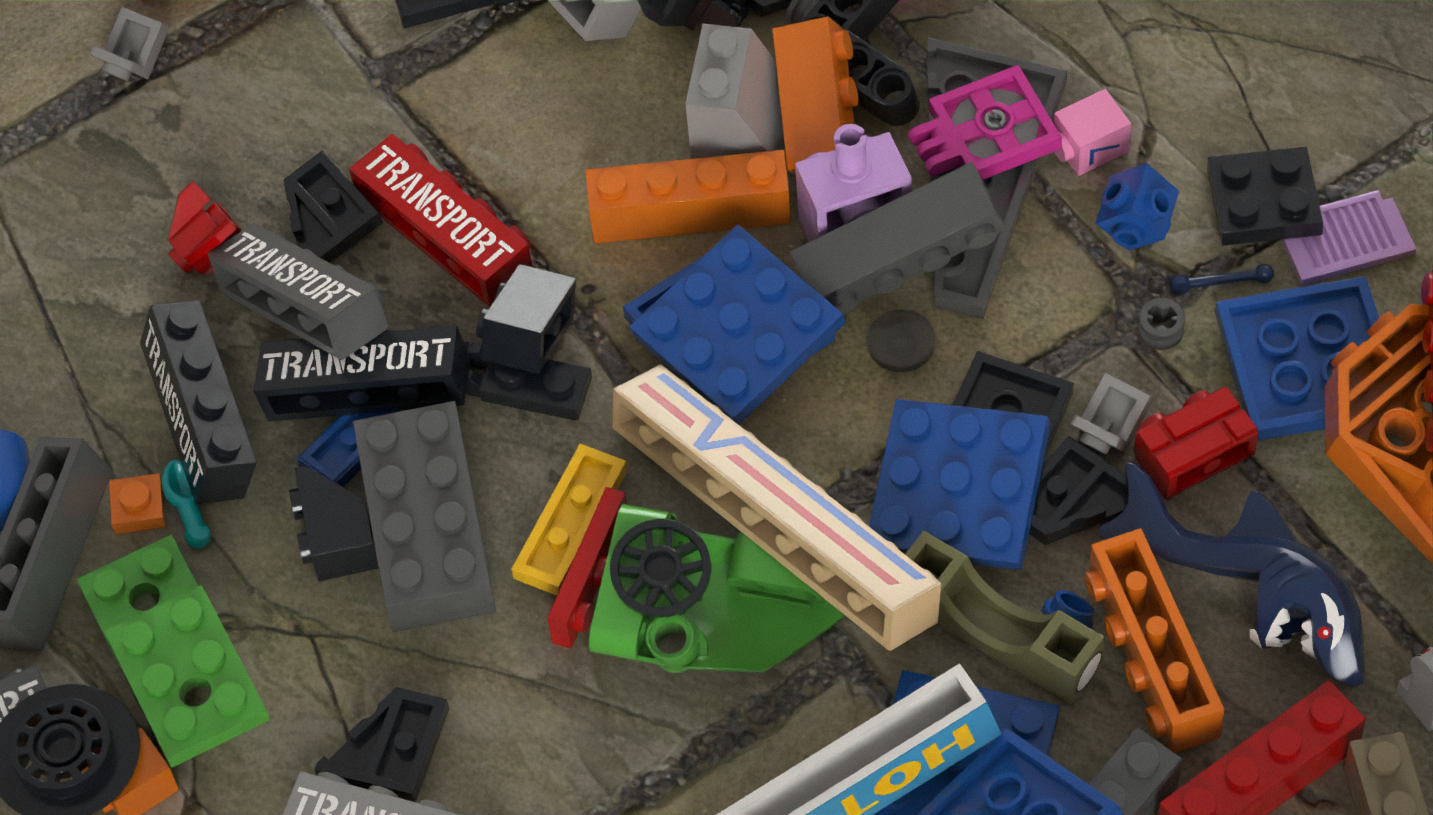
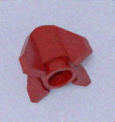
[167,180,242,275]

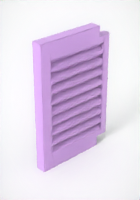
[1281,190,1417,286]

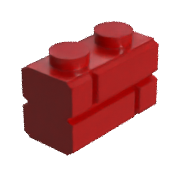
[1134,387,1258,499]

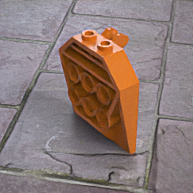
[1325,304,1433,564]

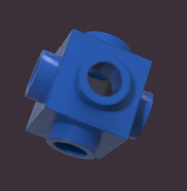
[1096,163,1179,251]

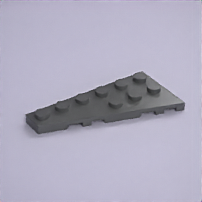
[927,38,1067,319]

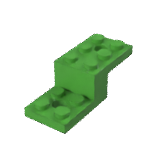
[76,534,270,768]

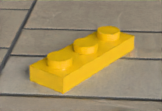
[511,444,628,596]

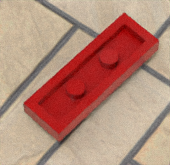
[547,487,627,649]

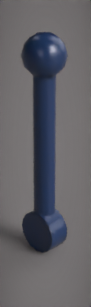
[1169,264,1274,294]

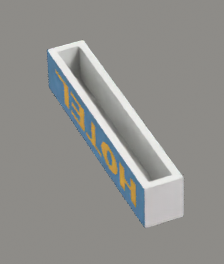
[716,663,1002,815]

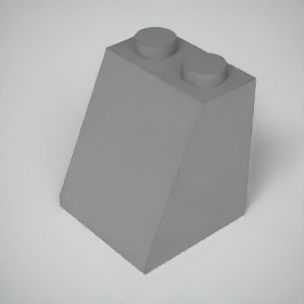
[685,24,791,183]

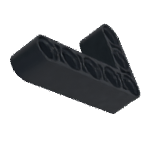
[801,0,920,126]

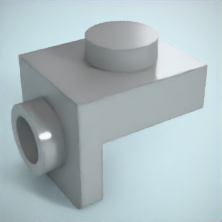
[90,7,170,81]
[1071,373,1154,455]

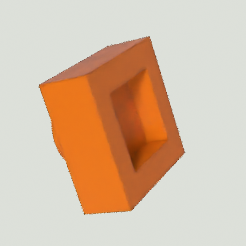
[109,473,166,535]

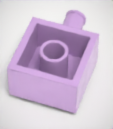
[795,124,912,242]

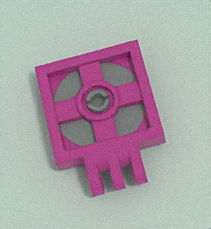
[908,65,1062,180]

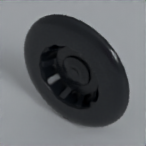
[0,684,140,815]

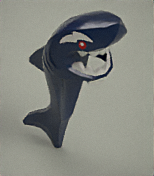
[1099,462,1365,688]

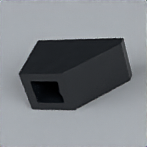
[289,466,379,581]

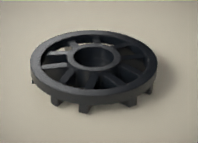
[610,519,712,618]

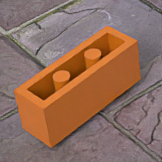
[772,17,858,176]

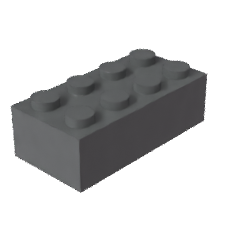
[353,401,496,632]

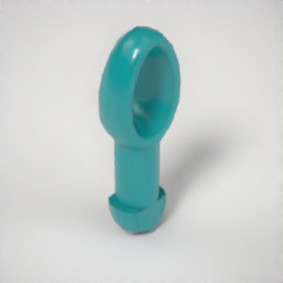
[161,460,211,549]

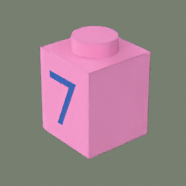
[1054,88,1131,176]

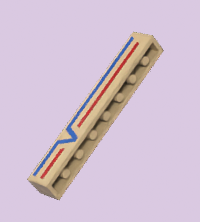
[612,364,941,651]

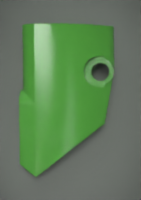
[589,504,846,673]

